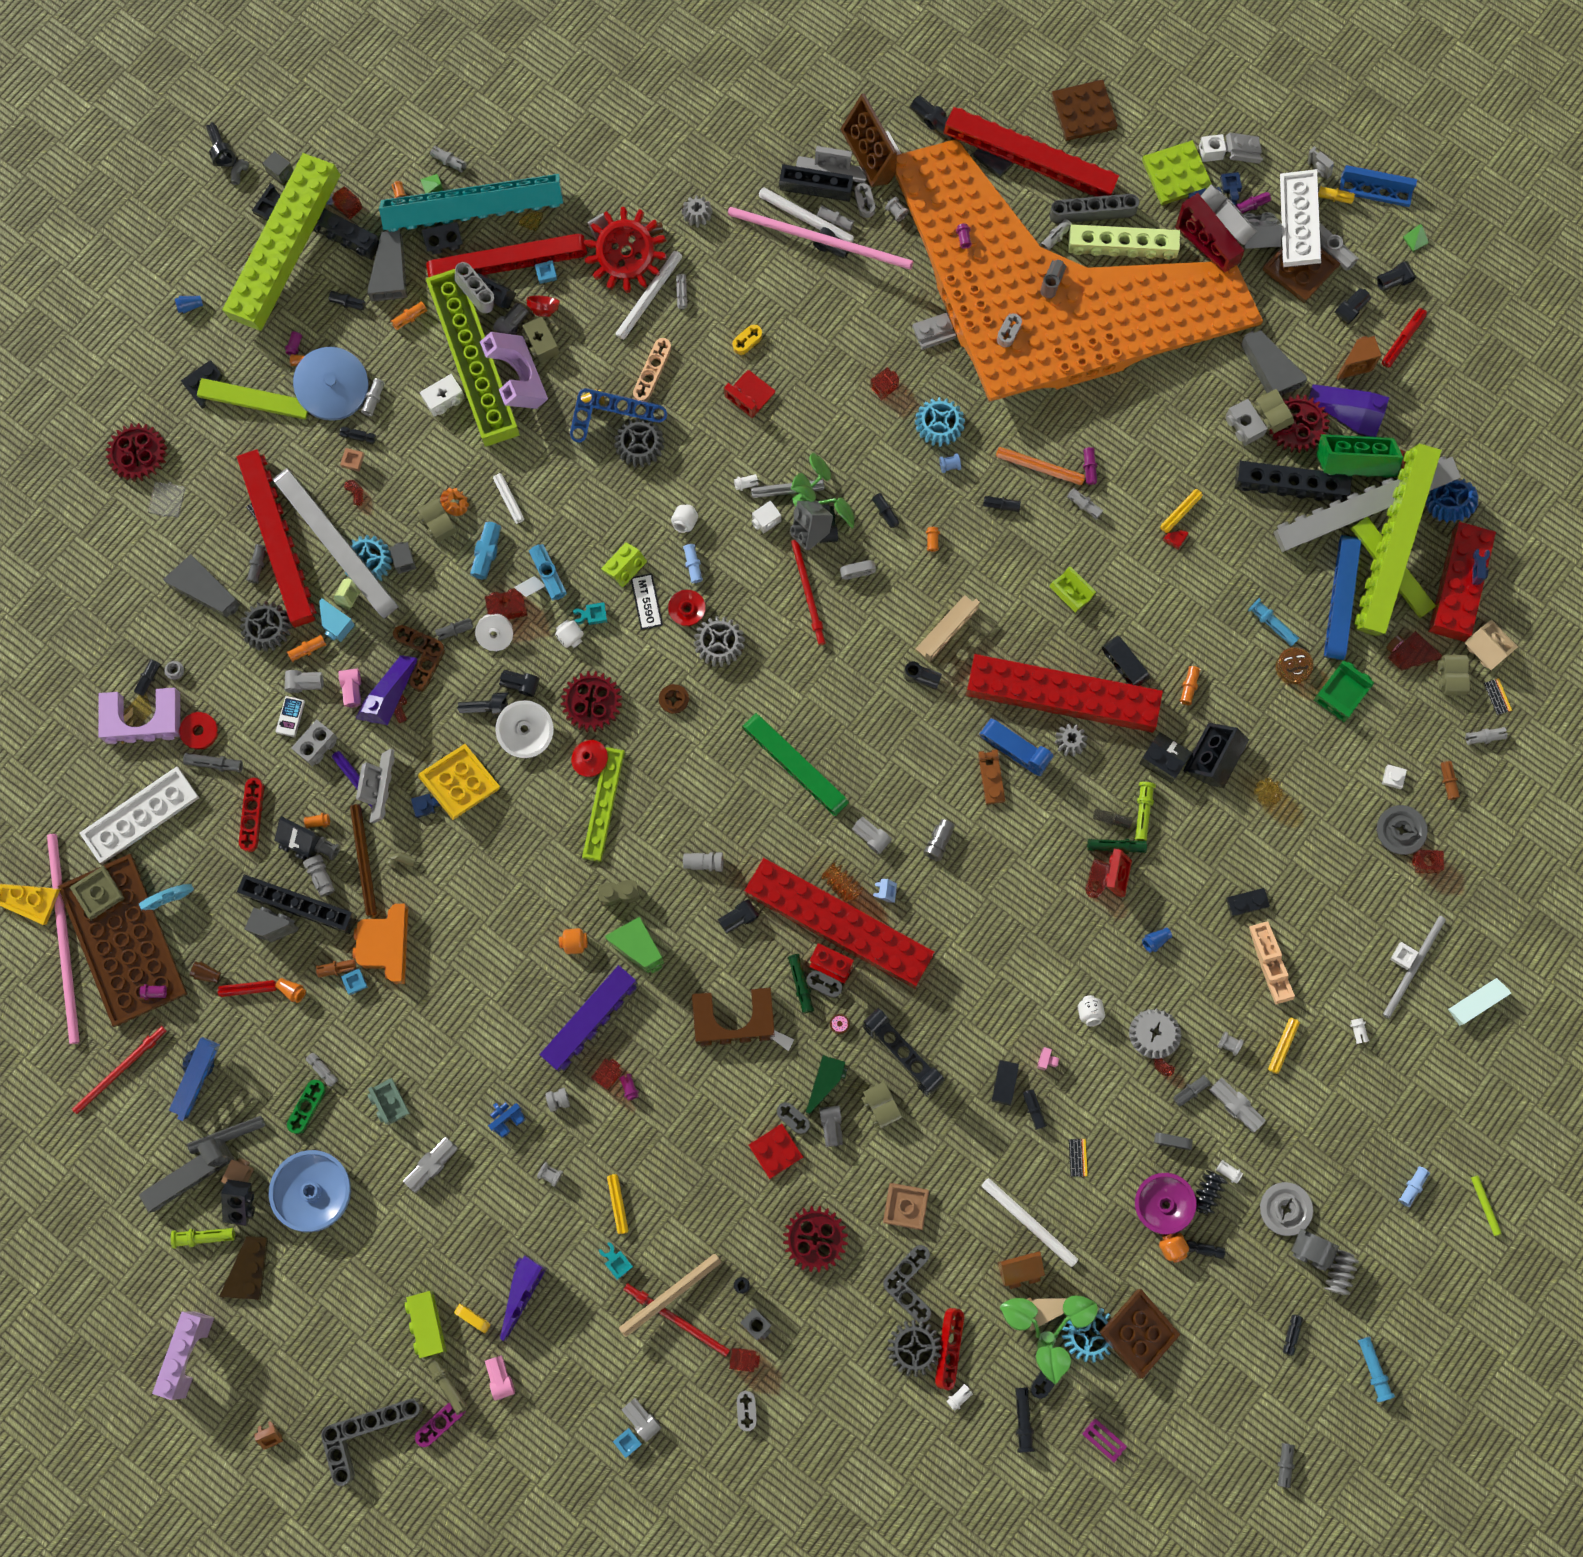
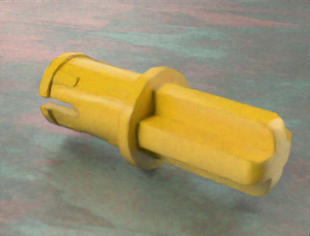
[1318,186,1355,204]

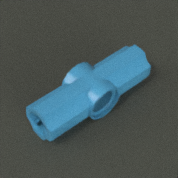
[470,522,501,580]
[529,544,567,601]

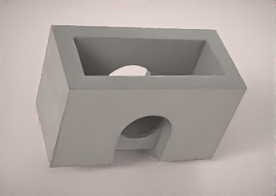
[1226,399,1267,446]

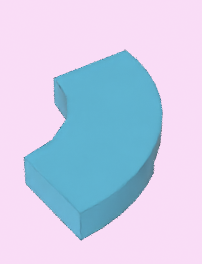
[139,884,194,910]

